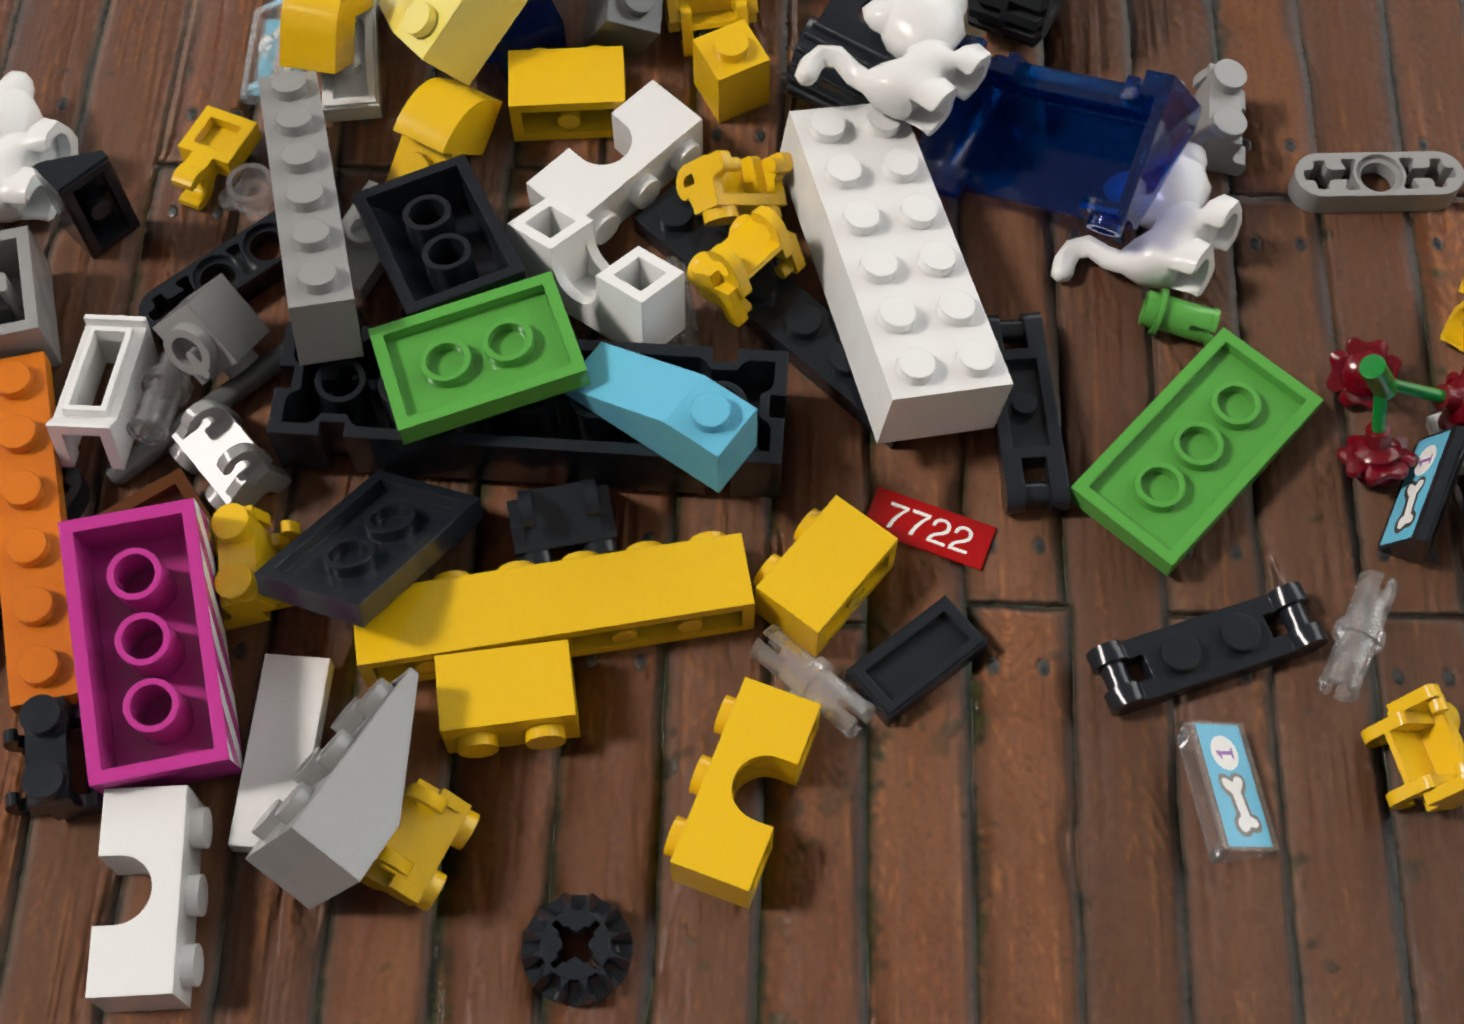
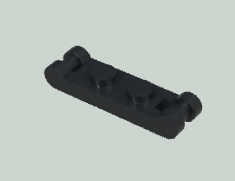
[986,312,1071,515]
[1086,582,1329,717]

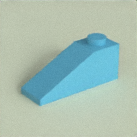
[564,342,758,493]

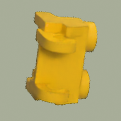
[663,0,759,57]
[676,150,793,227]
[687,205,806,327]
[211,503,302,630]
[1360,683,1464,812]
[360,778,480,912]

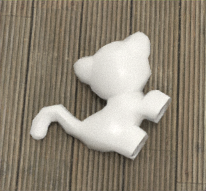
[794,0,991,136]
[0,70,78,223]
[1050,142,1242,297]

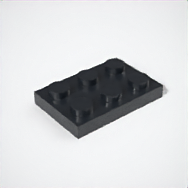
[254,470,484,628]

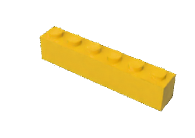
[353,531,755,690]

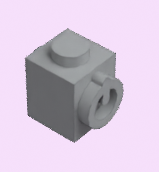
[153,273,271,385]

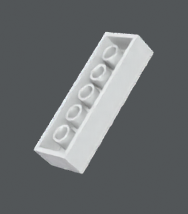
[780,104,1013,444]

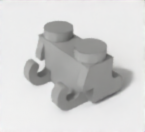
[1164,59,1247,176]
[169,399,292,510]

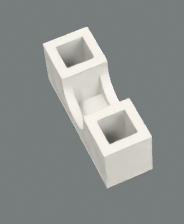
[526,79,703,245]
[507,196,685,344]
[85,785,213,1013]

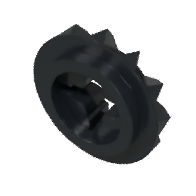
[521,893,633,1006]

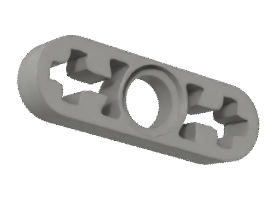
[1288,151,1464,213]

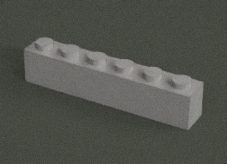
[258,71,364,366]

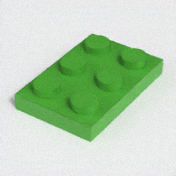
[368,271,591,445]

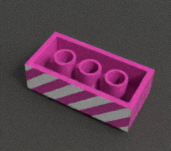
[58,498,244,795]

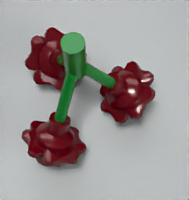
[1325,337,1464,487]

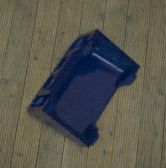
[919,35,1202,238]

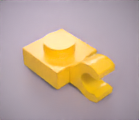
[171,105,262,211]

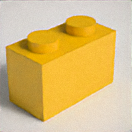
[508,45,627,142]
[753,495,898,657]
[434,639,581,758]

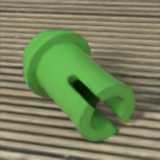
[1138,288,1221,346]

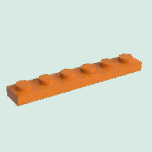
[0,351,79,716]

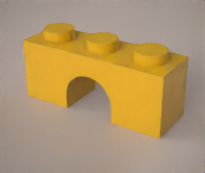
[663,677,821,909]

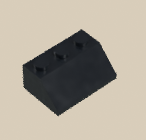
[351,154,528,317]

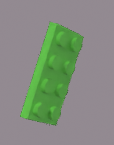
[1070,327,1324,576]

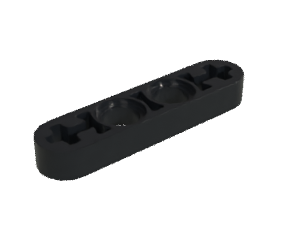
[139,199,345,345]

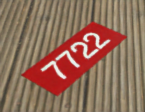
[866,486,996,571]

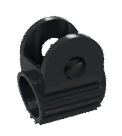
[785,0,897,108]

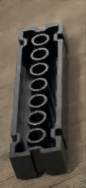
[266,322,789,498]

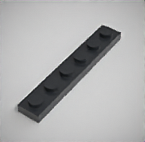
[634,184,900,450]

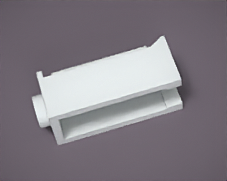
[45,314,160,470]

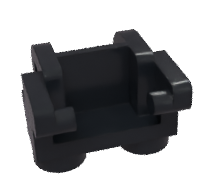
[506,478,619,564]
[3,694,104,821]

